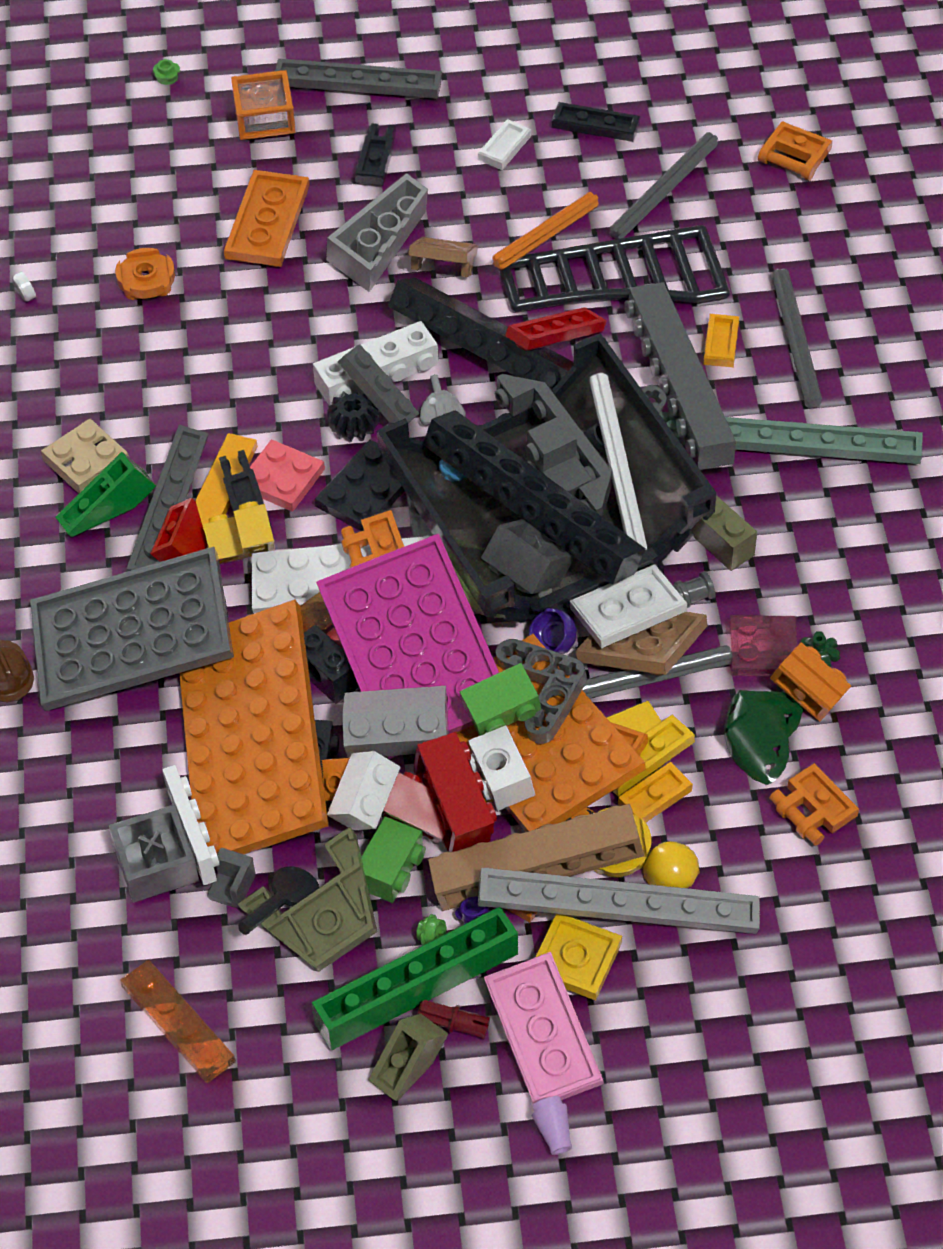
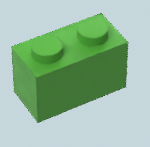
[460,663,541,736]
[361,816,426,903]

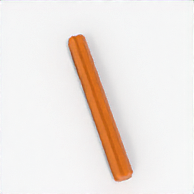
[492,192,599,270]

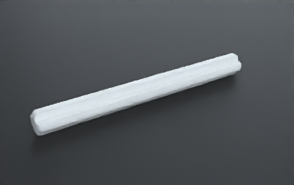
[589,373,647,550]

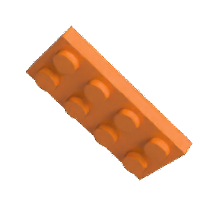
[224,170,310,267]

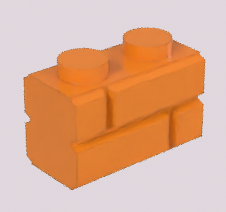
[770,642,852,722]

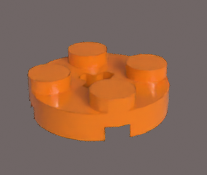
[115,248,175,300]

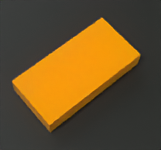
[703,314,739,368]

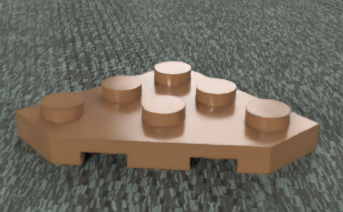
[576,612,708,675]

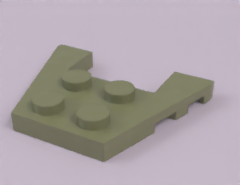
[238,827,378,972]

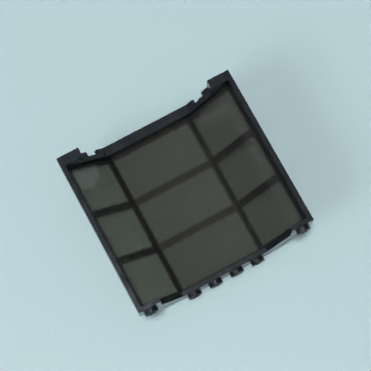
[377,333,716,623]

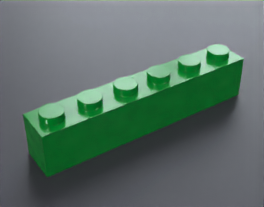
[312,907,518,1051]

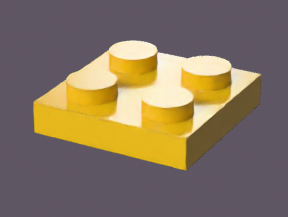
[535,914,622,1000]

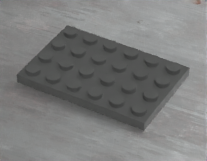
[30,547,234,711]

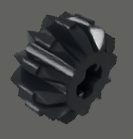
[327,389,380,442]

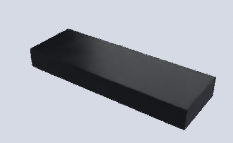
[552,102,640,142]

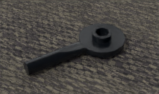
[238,866,319,935]

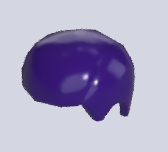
[529,608,577,654]

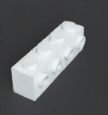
[313,321,438,406]

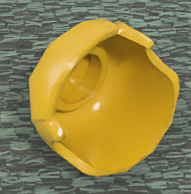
[643,842,699,889]

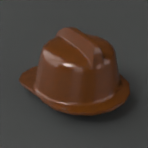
[0,640,34,703]

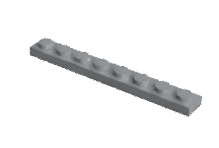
[478,868,760,934]

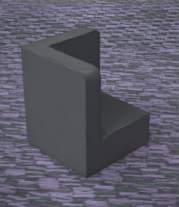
[208,847,256,909]

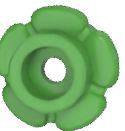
[153,59,180,85]
[417,914,447,946]

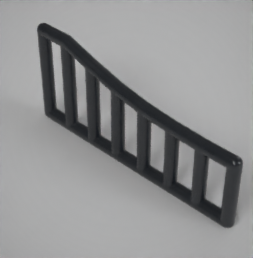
[499,225,730,312]

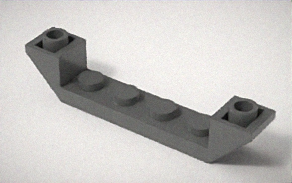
[495,374,612,517]

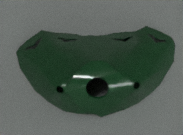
[724,690,803,785]

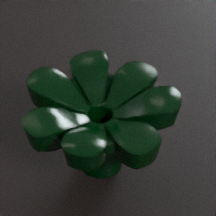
[801,631,840,667]

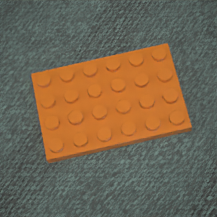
[456,634,646,832]

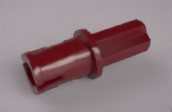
[417,1000,491,1040]

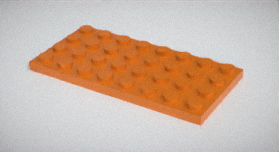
[179,599,328,854]

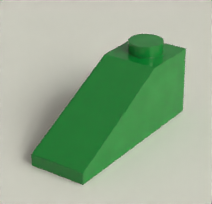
[56,452,156,537]

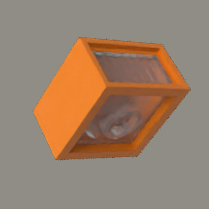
[231,70,296,140]

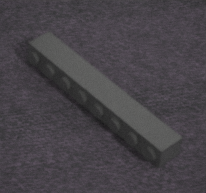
[625,282,736,470]

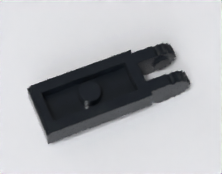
[355,123,396,185]
[219,450,273,529]

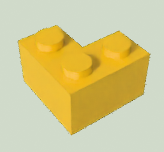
[203,501,275,564]

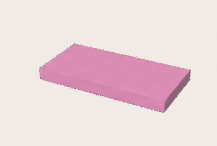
[484,952,604,1104]

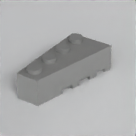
[326,173,428,292]

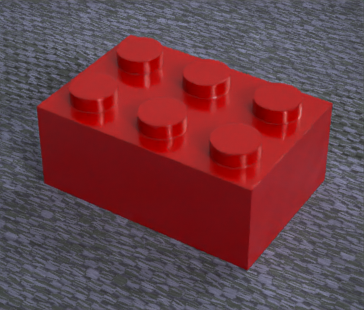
[413,732,497,852]

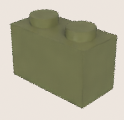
[691,495,757,571]

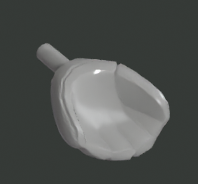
[420,374,466,425]

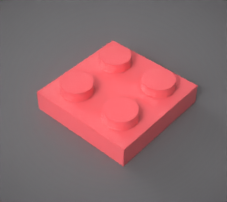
[250,439,325,512]

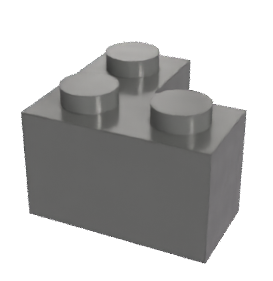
[525,415,592,499]

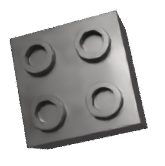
[481,519,575,594]
[109,804,199,902]

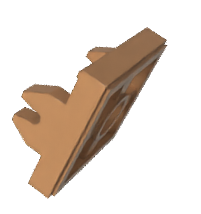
[409,237,478,277]

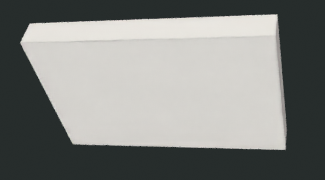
[570,564,687,648]

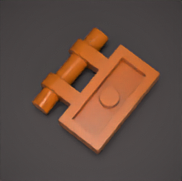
[341,510,404,568]
[769,763,859,846]

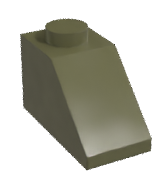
[368,1014,448,1101]

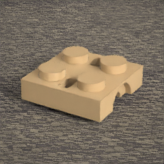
[41,419,129,493]

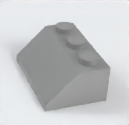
[343,686,449,758]

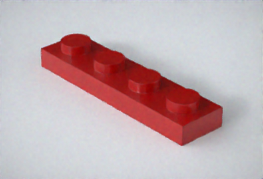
[505,307,607,351]

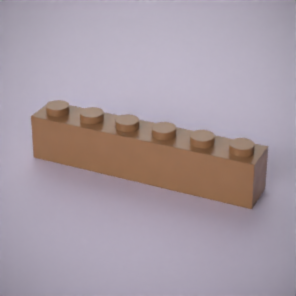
[428,804,645,911]

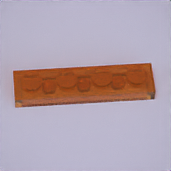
[120,959,236,1083]

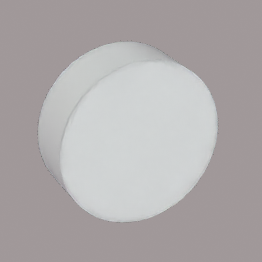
[12,271,37,302]

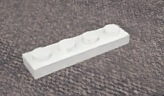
[162,765,220,885]

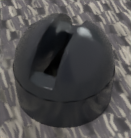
[584,422,605,450]

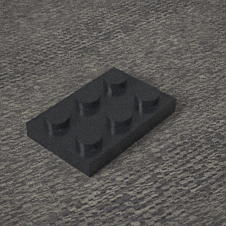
[315,439,420,531]

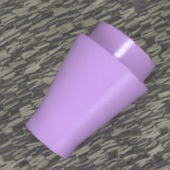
[532,1096,572,1155]

